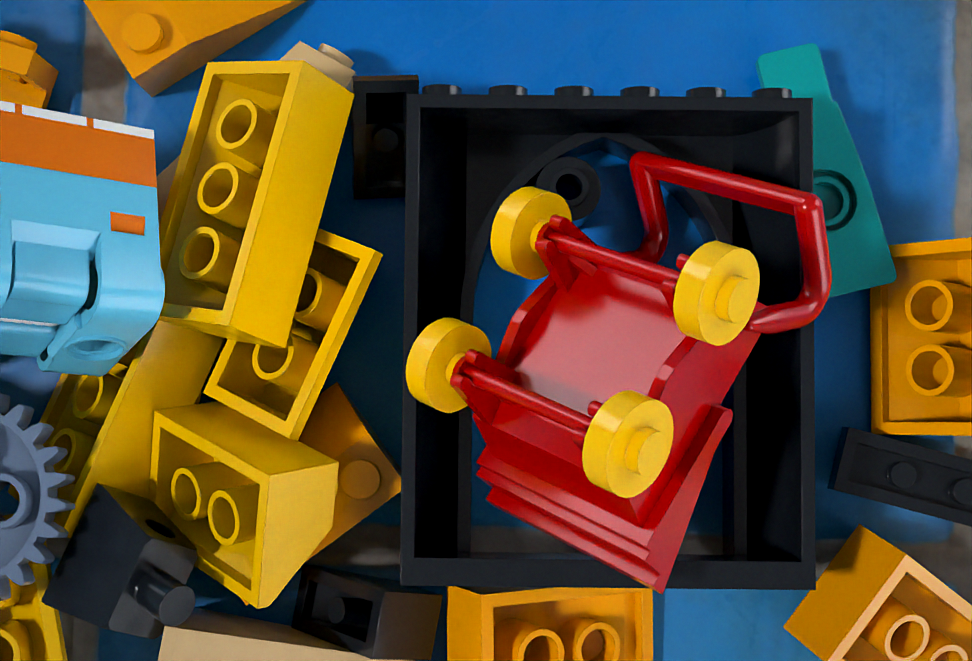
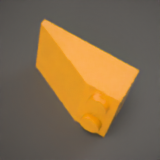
[83,0,307,97]
[783,524,972,661]
[447,586,653,661]

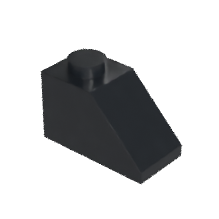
[291,564,443,660]

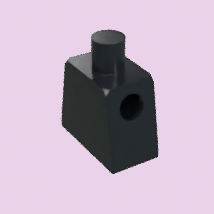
[41,483,198,639]

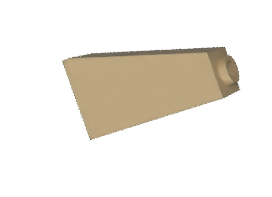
[158,607,415,661]

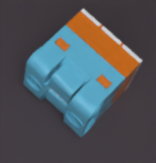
[0,101,165,377]

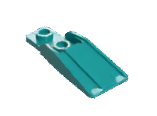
[755,43,897,298]

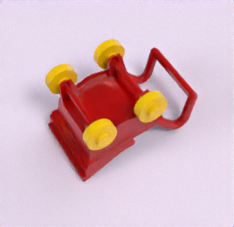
[406,151,832,595]

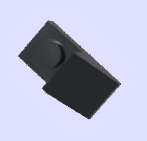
[349,75,419,199]

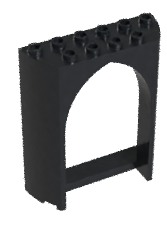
[400,84,816,590]

